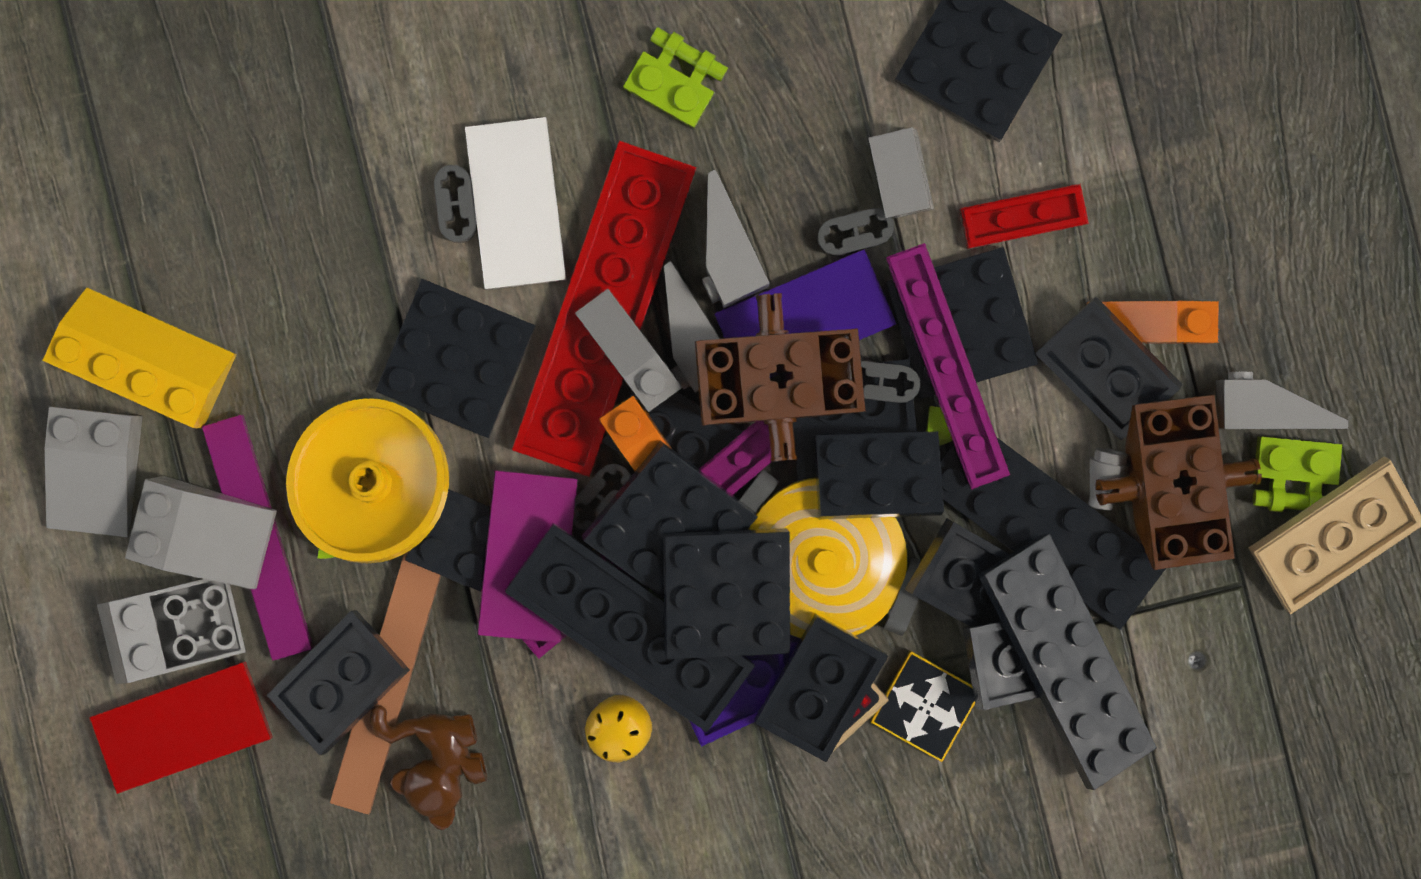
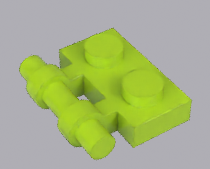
[623,27,728,129]
[1253,437,1343,512]

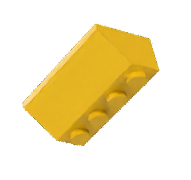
[42,287,237,428]

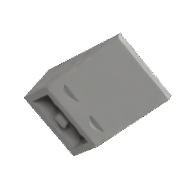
[97,579,246,684]

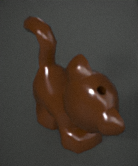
[370,705,487,830]

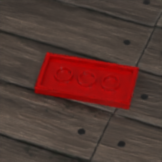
[89,661,273,794]

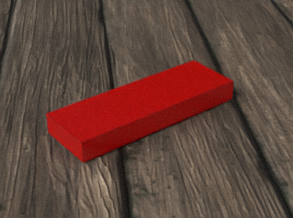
[959,184,1089,249]

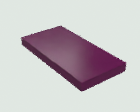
[477,470,578,643]

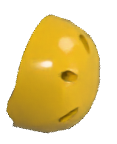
[585,695,652,763]

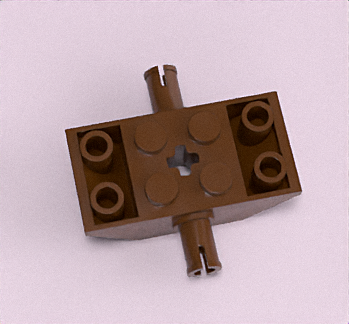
[694,293,865,462]
[1095,395,1262,570]

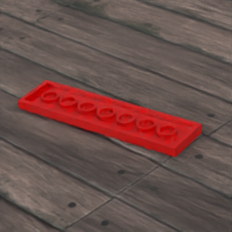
[512,140,697,477]

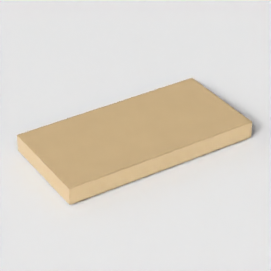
[1248,456,1421,615]

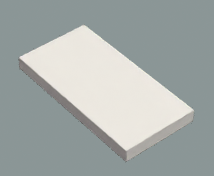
[465,117,567,290]

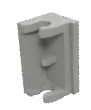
[868,127,934,219]

